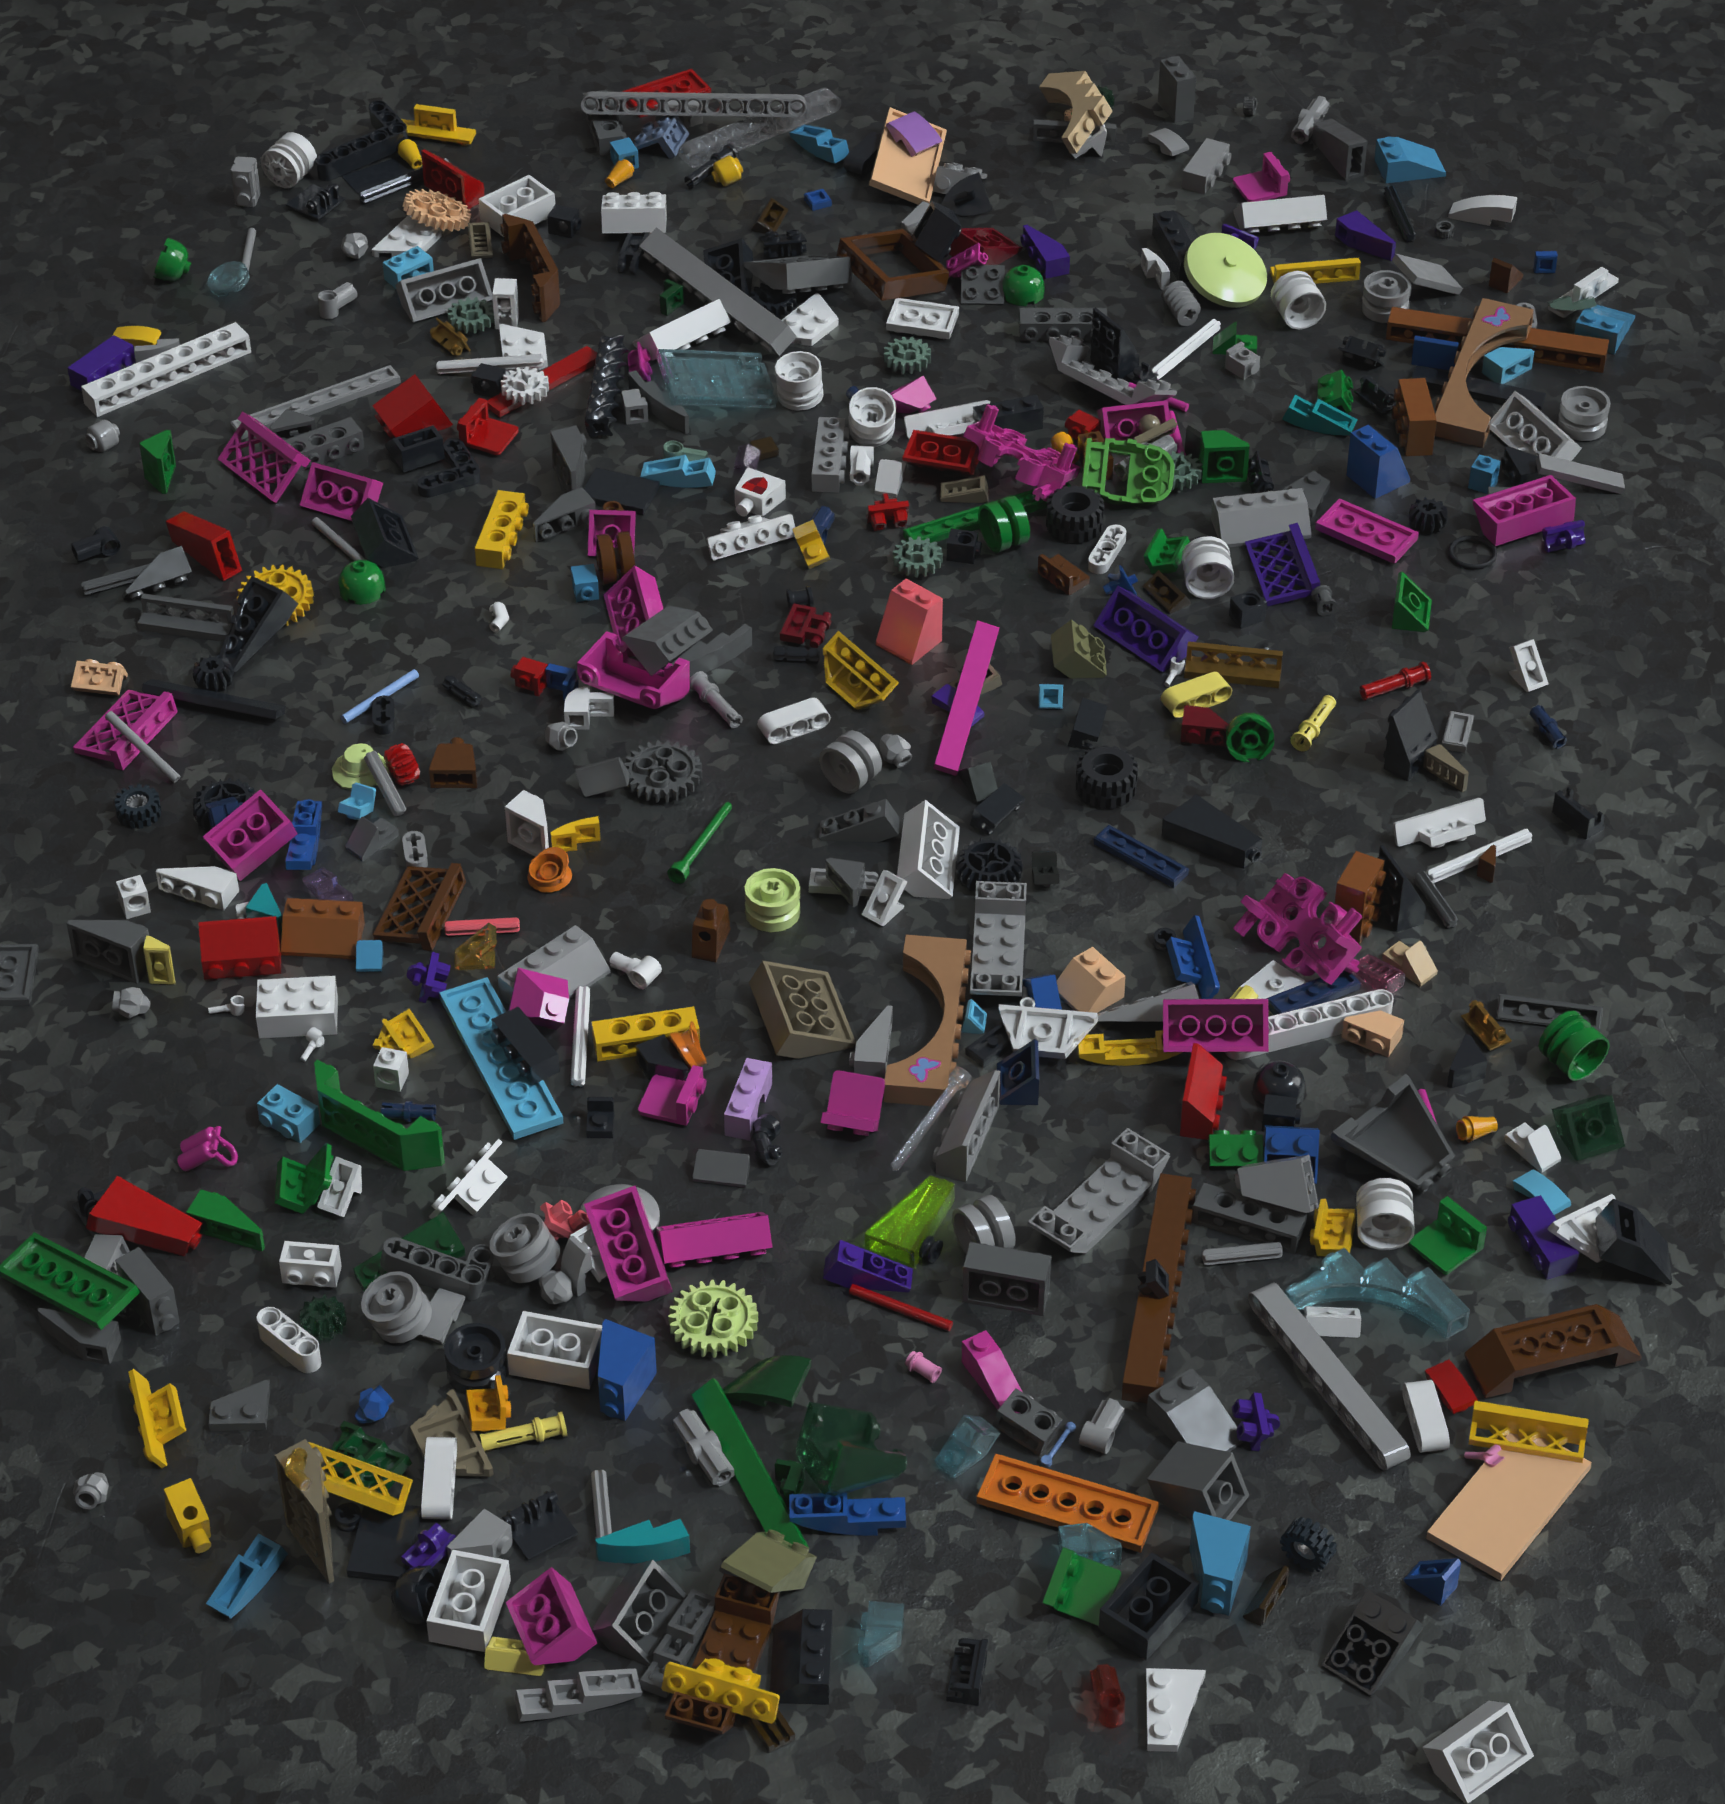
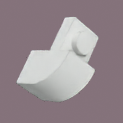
[564,686,615,730]

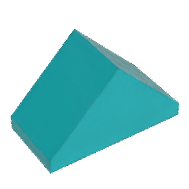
[245,883,283,935]

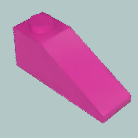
[962,1330,1022,1414]

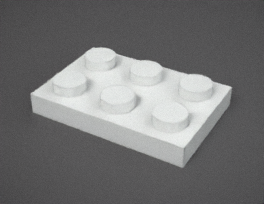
[886,298,959,339]

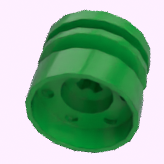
[1538,1011,1610,1081]

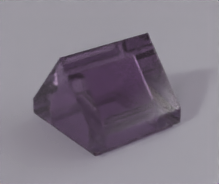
[734,443,761,470]

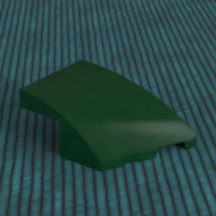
[722,1355,811,1408]
[325,1421,412,1493]

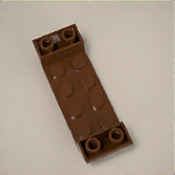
[500,214,560,322]
[1464,1304,1642,1398]
[665,1573,780,1734]

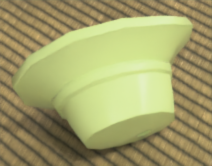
[332,743,390,790]

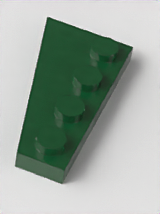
[353,1212,466,1292]

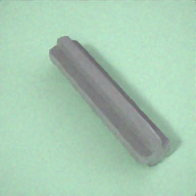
[364,751,406,816]
[1202,1242,1283,1265]
[591,1469,612,1538]

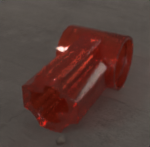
[1090,1664,1125,1728]

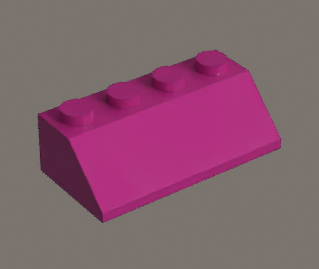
[1473,475,1576,546]
[604,565,663,657]
[1163,999,1269,1052]
[584,1185,673,1301]
[656,1212,772,1267]

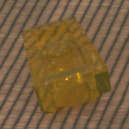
[455,923,497,970]

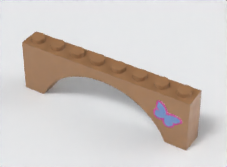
[1435,298,1534,448]
[884,935,971,1108]

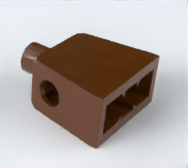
[429,737,477,788]
[692,899,730,963]

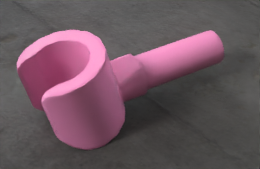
[1464,1445,1505,1467]

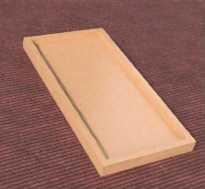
[869,107,947,205]
[1426,1433,1592,1581]

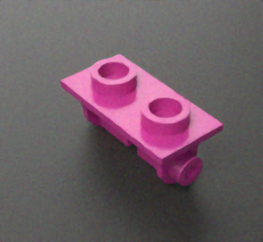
[946,243,988,278]
[627,342,653,382]

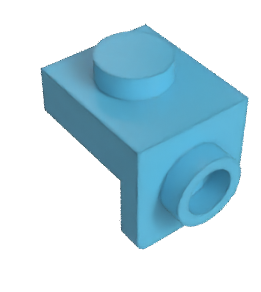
[338,782,376,820]

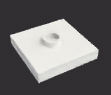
[1240,960,1307,1014]

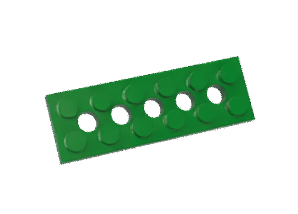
[0,1232,140,1330]

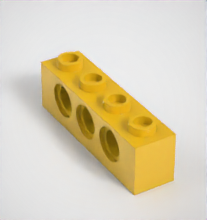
[475,490,529,569]
[592,1006,700,1062]

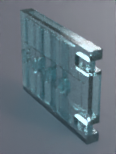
[656,349,778,408]

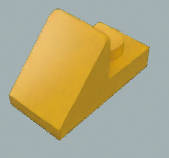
[792,520,831,569]

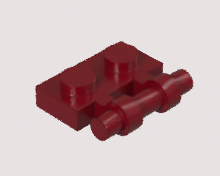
[780,604,832,648]

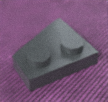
[1282,471,1330,517]
[209,1380,270,1431]

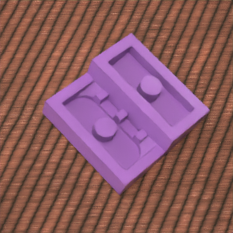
[886,111,942,157]

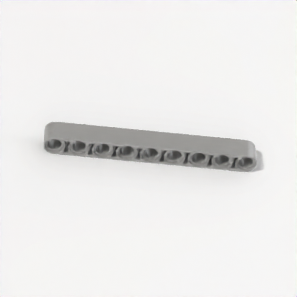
[1248,1282,1410,1471]

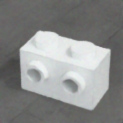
[279,1241,342,1287]

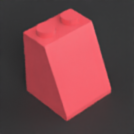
[876,578,943,665]

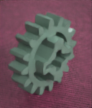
[447,297,495,334]
[884,337,931,374]
[1170,451,1202,490]
[893,536,943,577]

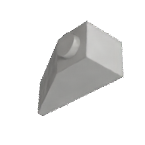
[849,1005,893,1080]

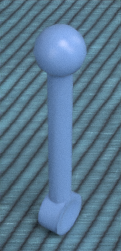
[1041,1422,1076,1467]

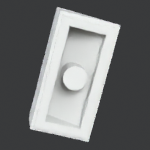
[1304,1306,1361,1338]

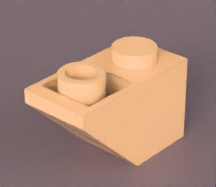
[1342,1010,1404,1057]

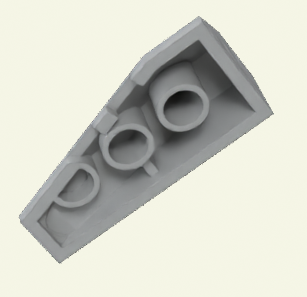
[1098,981,1199,1022]

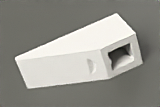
[156,866,239,911]

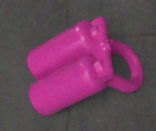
[178,1126,238,1172]

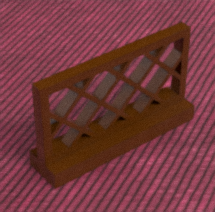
[373,863,466,951]

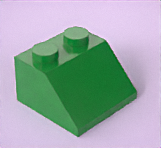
[1199,430,1250,483]

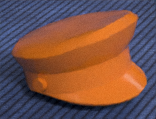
[527,847,572,892]
[668,1021,707,1069]

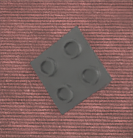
[961,265,1005,305]

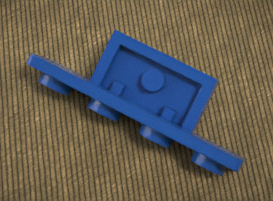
[1166,915,1220,999]

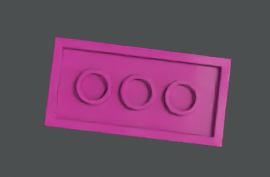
[1315,498,1419,564]

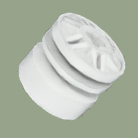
[261,132,317,188]
[1271,271,1326,330]
[775,351,824,411]
[848,387,896,447]
[1182,536,1234,599]
[1356,1178,1415,1250]

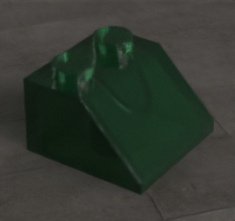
[1552,1095,1625,1161]

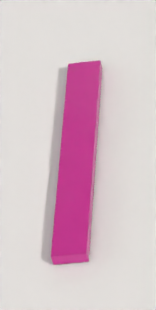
[933,620,1000,776]

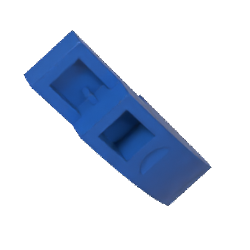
[285,799,322,870]
[789,1492,906,1536]

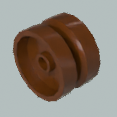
[596,531,635,586]

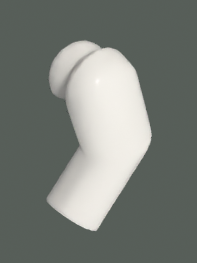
[489,602,509,633]

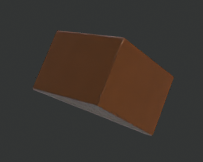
[1489,258,1524,294]

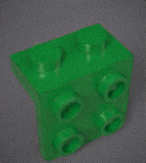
[275,1143,333,1214]

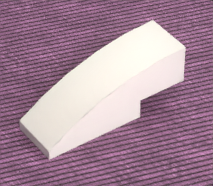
[1448,195,1517,226]

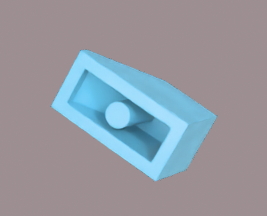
[1482,347,1534,384]

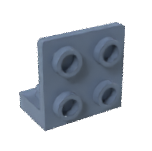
[634,115,689,159]

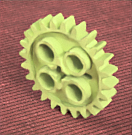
[668,1280,758,1358]

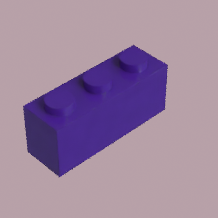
[68,335,135,391]
[1508,1195,1579,1280]

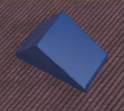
[1022,974,1062,1010]
[1403,1558,1461,1606]

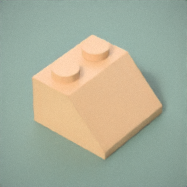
[1057,947,1126,1013]

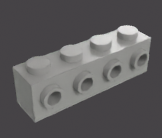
[812,417,850,493]

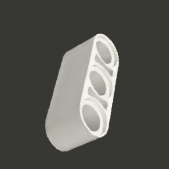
[757,698,831,744]
[257,1307,322,1373]
[1402,1380,1450,1453]
[421,1437,457,1520]

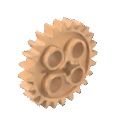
[402,189,471,232]

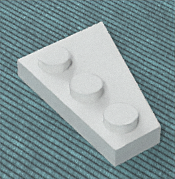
[1146,1668,1206,1752]

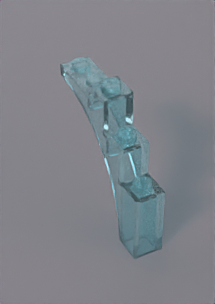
[1285,1248,1470,1339]

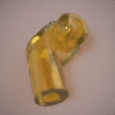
[284,1448,312,1491]

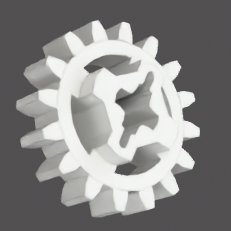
[501,367,549,405]

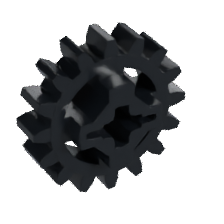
[750,283,797,317]

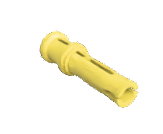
[1290,695,1336,751]
[479,1412,567,1452]

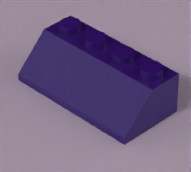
[1093,586,1199,672]

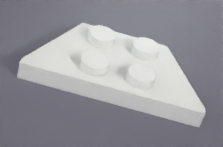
[372,215,442,257]
[781,293,838,346]
[499,324,548,375]
[999,1004,1098,1059]
[1547,1194,1616,1263]

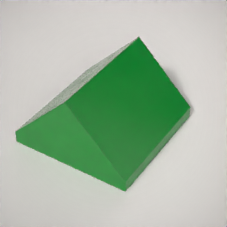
[139,430,176,494]
[1392,571,1432,632]

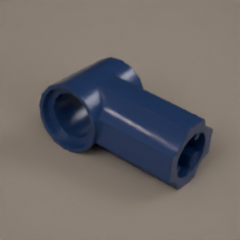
[803,506,835,544]

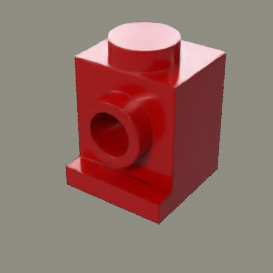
[1065,410,1101,440]
[510,657,548,696]

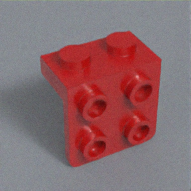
[457,398,519,455]

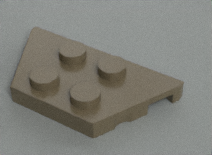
[410,1389,494,1477]

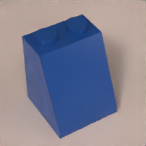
[1346,425,1410,499]
[598,1319,657,1421]

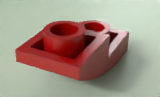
[1424,1359,1478,1414]

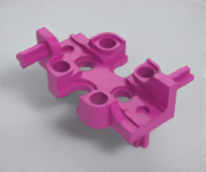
[963,404,1081,502]
[1233,873,1362,985]

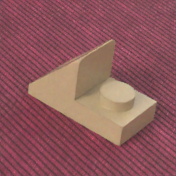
[1382,941,1438,987]

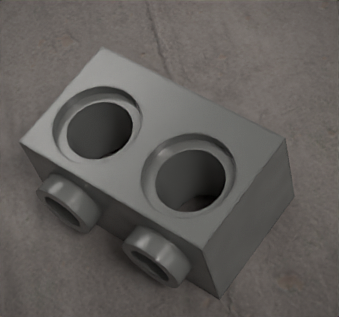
[993,1388,1063,1456]

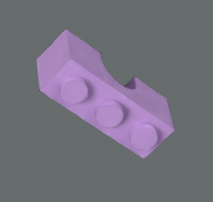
[724,1058,772,1141]

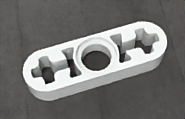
[1088,525,1126,574]

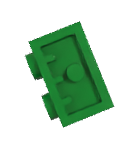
[1408,1196,1487,1275]
[1043,1547,1122,1626]

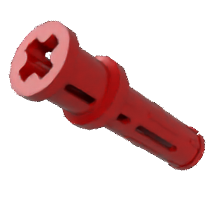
[1359,661,1431,700]

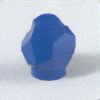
[354,1385,394,1423]

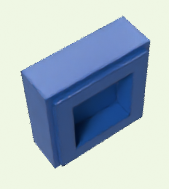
[804,189,832,211]
[1533,251,1558,273]

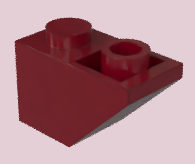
[1181,705,1229,747]

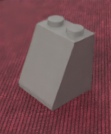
[1235,1155,1319,1213]

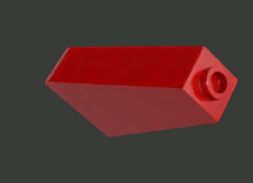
[166,511,242,581]
[86,1176,202,1256]

